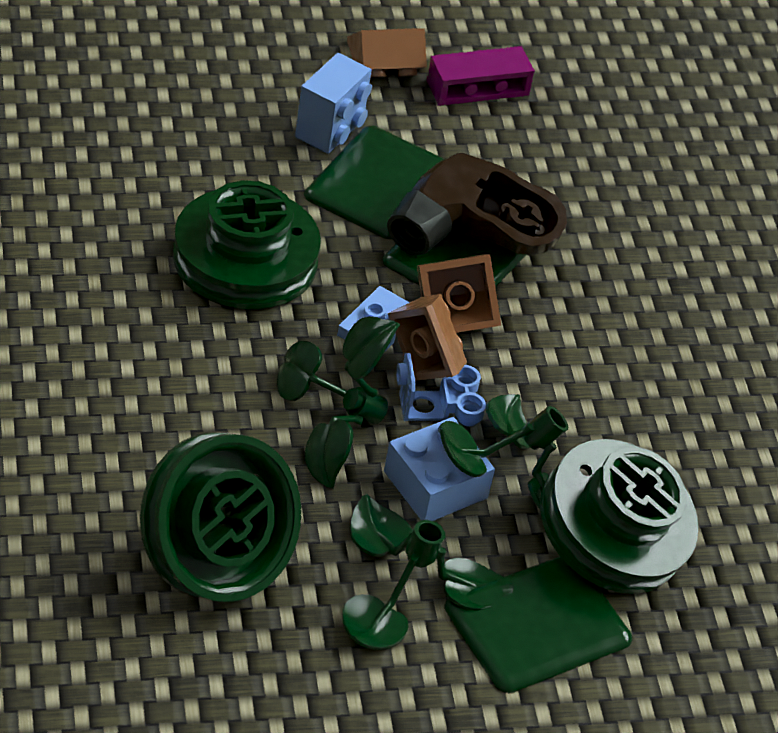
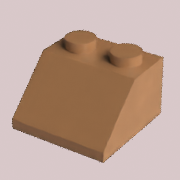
[347,28,427,78]
[416,254,501,333]
[388,294,467,381]

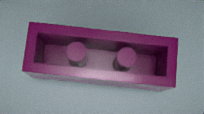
[426,46,535,106]

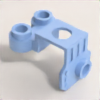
[396,353,486,426]

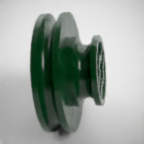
[173,180,321,309]
[140,432,301,602]
[540,439,698,594]

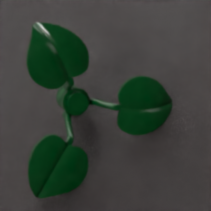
[277,316,400,489]
[438,394,568,509]
[342,493,515,650]

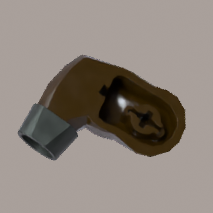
[387,153,567,256]

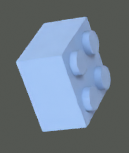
[295,53,372,154]
[384,417,495,521]

